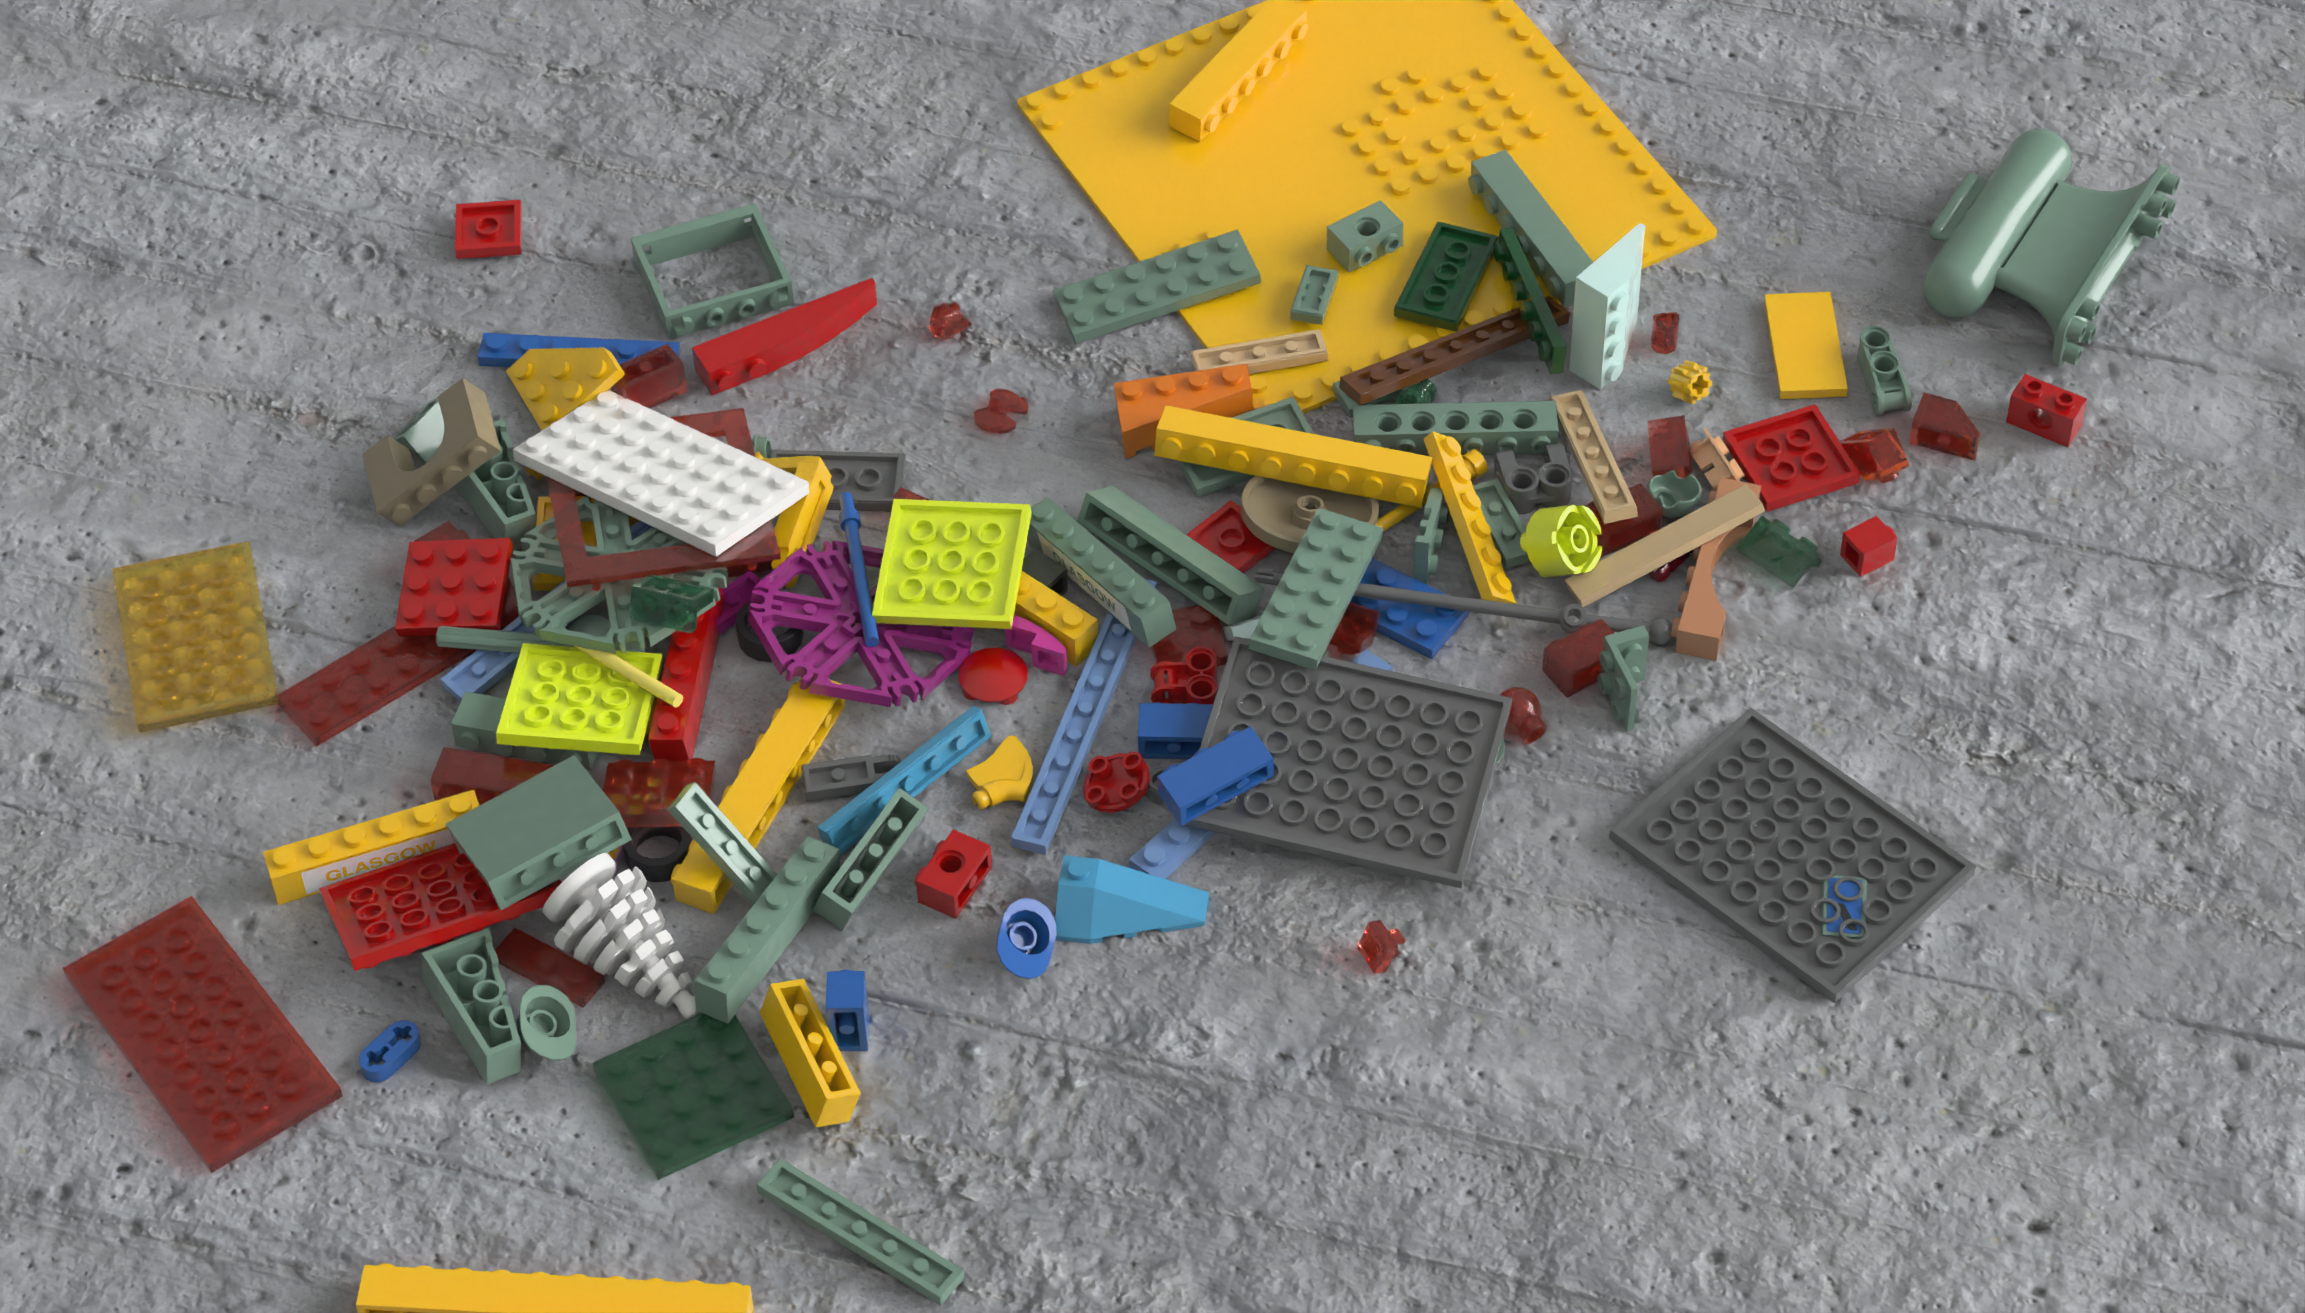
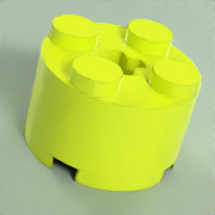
[1520,505,1602,578]

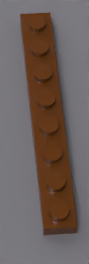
[1339,296,1570,405]

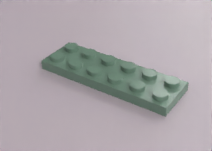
[1053,229,1261,344]
[1248,508,1384,670]

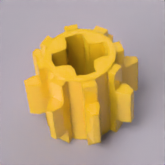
[1667,360,1712,404]

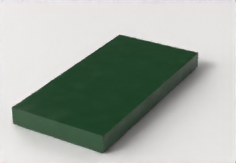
[1394,221,1499,332]

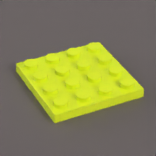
[872,499,1032,629]
[496,643,663,755]

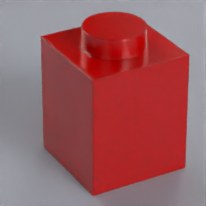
[1840,516,1897,577]

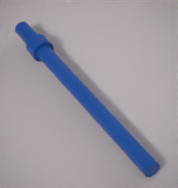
[839,492,879,647]

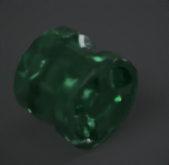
[1396,379,1438,404]

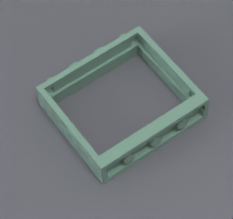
[631,203,794,340]

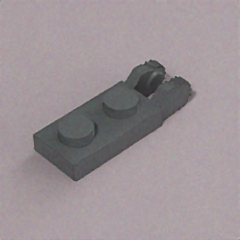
[801,754,901,801]

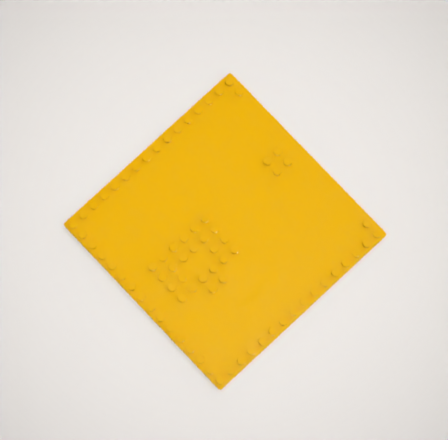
[1017,0,1717,414]

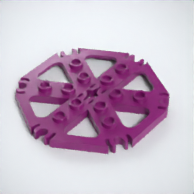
[748,540,974,707]

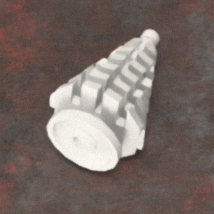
[542,853,700,1020]

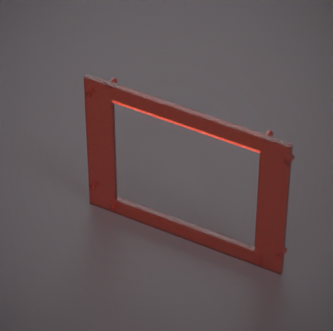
[546,408,781,591]

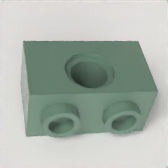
[1327,200,1403,272]

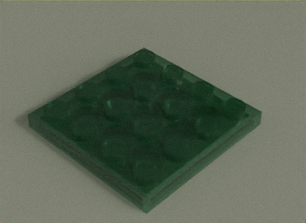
[592,1013,794,1180]

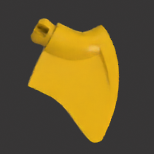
[966,735,1033,810]

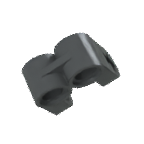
[1494,443,1572,514]

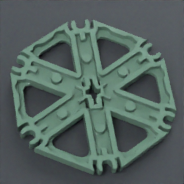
[511,495,729,654]

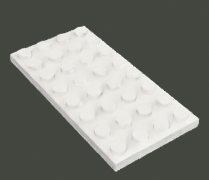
[513,390,809,556]

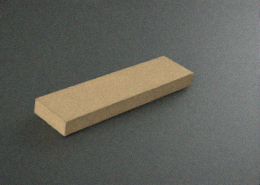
[1190,329,1328,374]

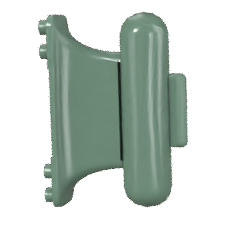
[1922,128,2180,367]

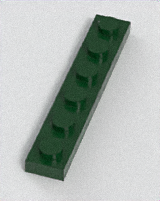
[1494,228,1567,374]

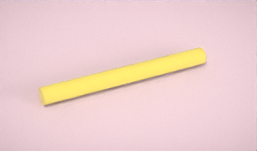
[574,646,683,707]

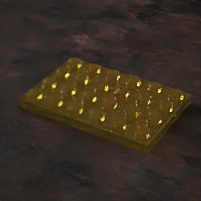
[112,541,280,733]

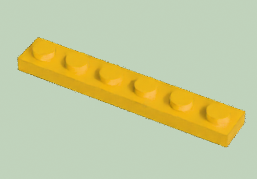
[1423,431,1516,604]

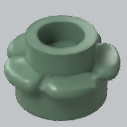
[746,435,772,458]

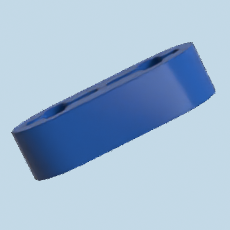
[359,1020,421,1083]

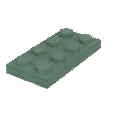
[1177,396,1314,497]

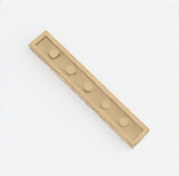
[1550,390,1638,524]
[1565,484,1765,607]

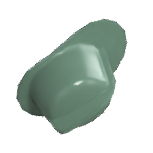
[516,985,577,1061]

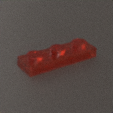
[494,927,605,1008]

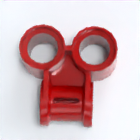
[1150,647,1218,704]

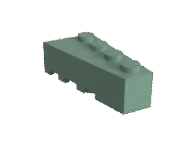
[455,418,536,551]
[421,928,521,1085]

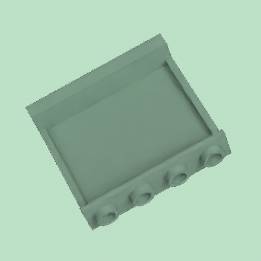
[446,755,632,910]

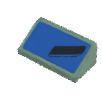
[1821,874,1867,939]

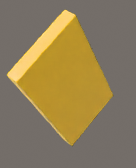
[1764,292,1848,399]

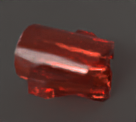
[1651,312,1680,354]

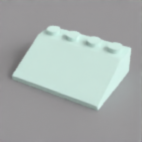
[1569,223,1645,390]

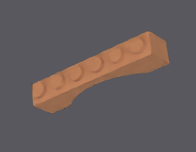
[1671,478,1761,661]

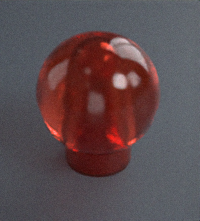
[1499,687,1548,744]

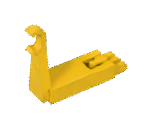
[753,451,834,589]

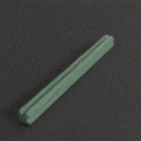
[436,626,646,653]

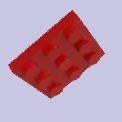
[1722,404,1861,512]
[395,538,513,636]

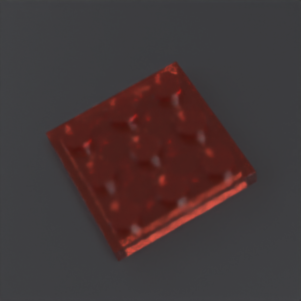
[602,758,716,827]

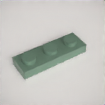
[1473,478,1530,569]

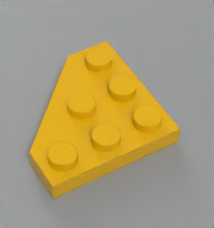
[506,347,625,430]

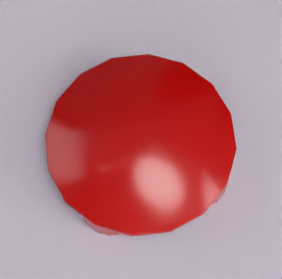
[959,647,1028,705]
[1083,752,1151,813]

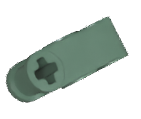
[1857,326,1912,416]

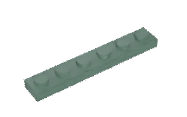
[757,1158,964,1305]

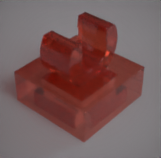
[1357,920,1406,974]

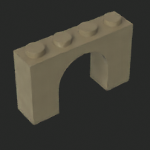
[363,378,501,527]

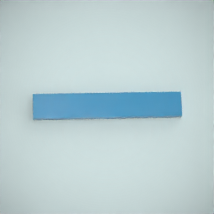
[817,705,992,856]

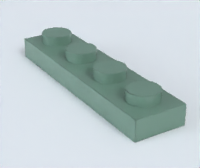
[667,782,777,905]

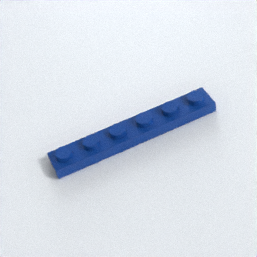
[478,333,681,376]

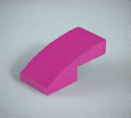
[1005,615,1067,676]

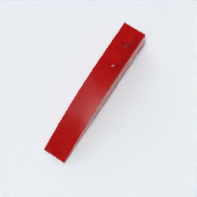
[692,278,877,396]

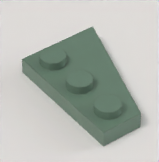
[1414,487,1449,585]

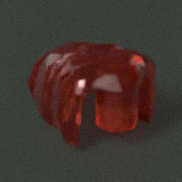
[929,302,972,340]

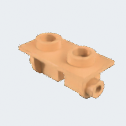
[1690,427,1745,491]

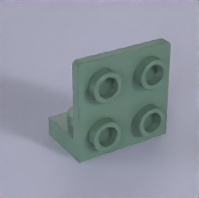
[1597,625,1649,732]

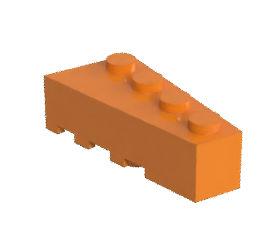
[1114,363,1254,459]

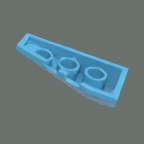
[1055,855,1209,944]

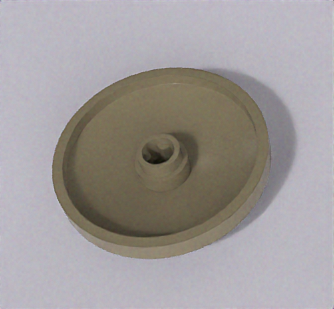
[1241,476,1379,553]

